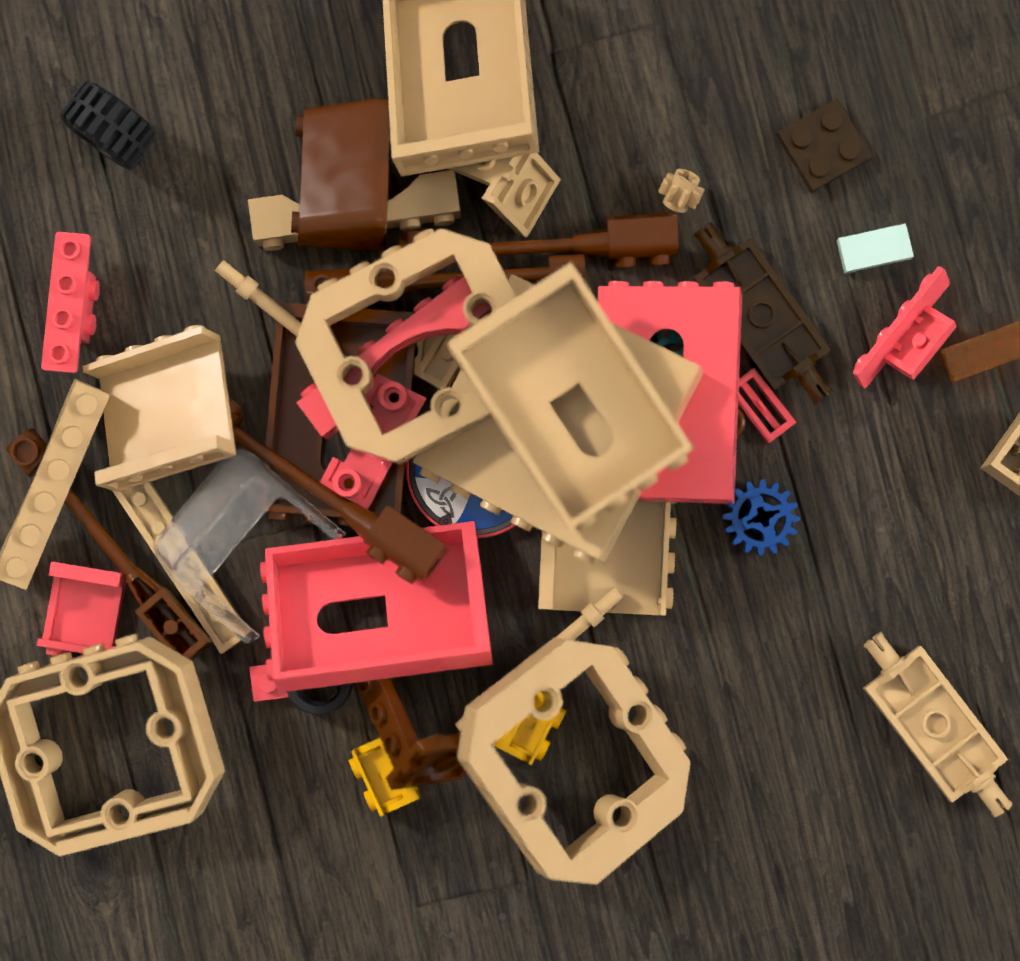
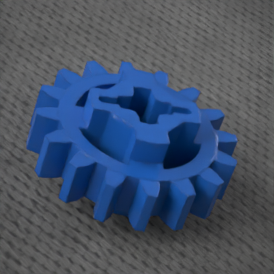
[722,479,800,556]

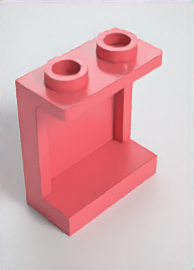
[37,562,126,656]

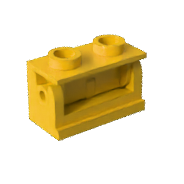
[494,691,567,765]
[349,737,421,817]

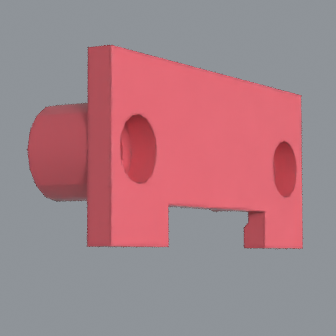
[320,373,427,510]

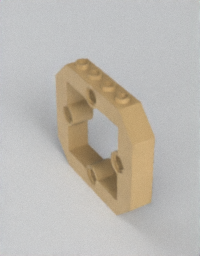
[295,229,517,465]
[0,634,225,856]
[457,638,690,884]

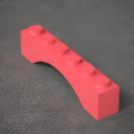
[297,276,492,440]

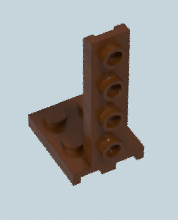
[355,629,467,790]

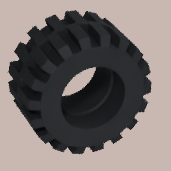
[60,81,156,169]

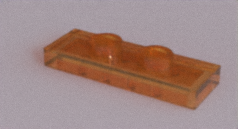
[939,321,1020,383]

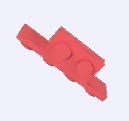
[41,232,100,373]
[853,266,957,389]

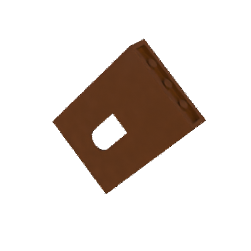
[259,302,417,526]

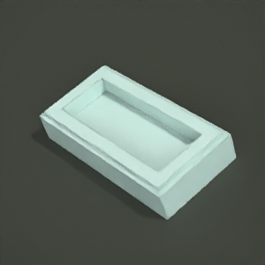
[837,223,914,274]

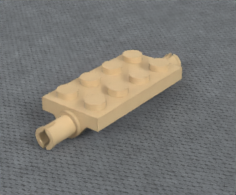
[863,632,1013,817]

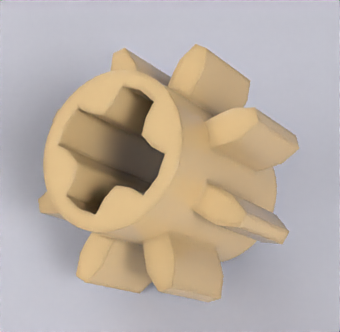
[658,169,704,213]

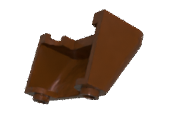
[291,98,390,251]

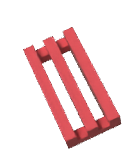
[738,368,797,445]

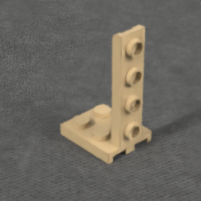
[389,135,561,238]

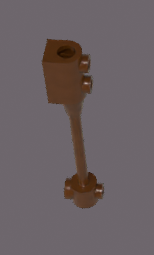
[399,212,678,267]
[305,254,586,304]
[229,398,448,585]
[6,428,212,661]

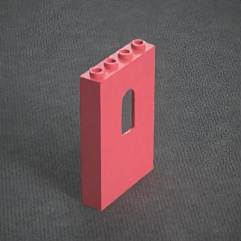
[598,281,742,504]
[260,521,493,693]

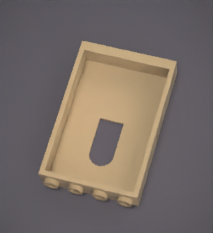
[383,0,539,177]
[447,263,694,532]

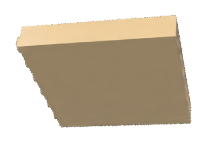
[413,274,704,564]

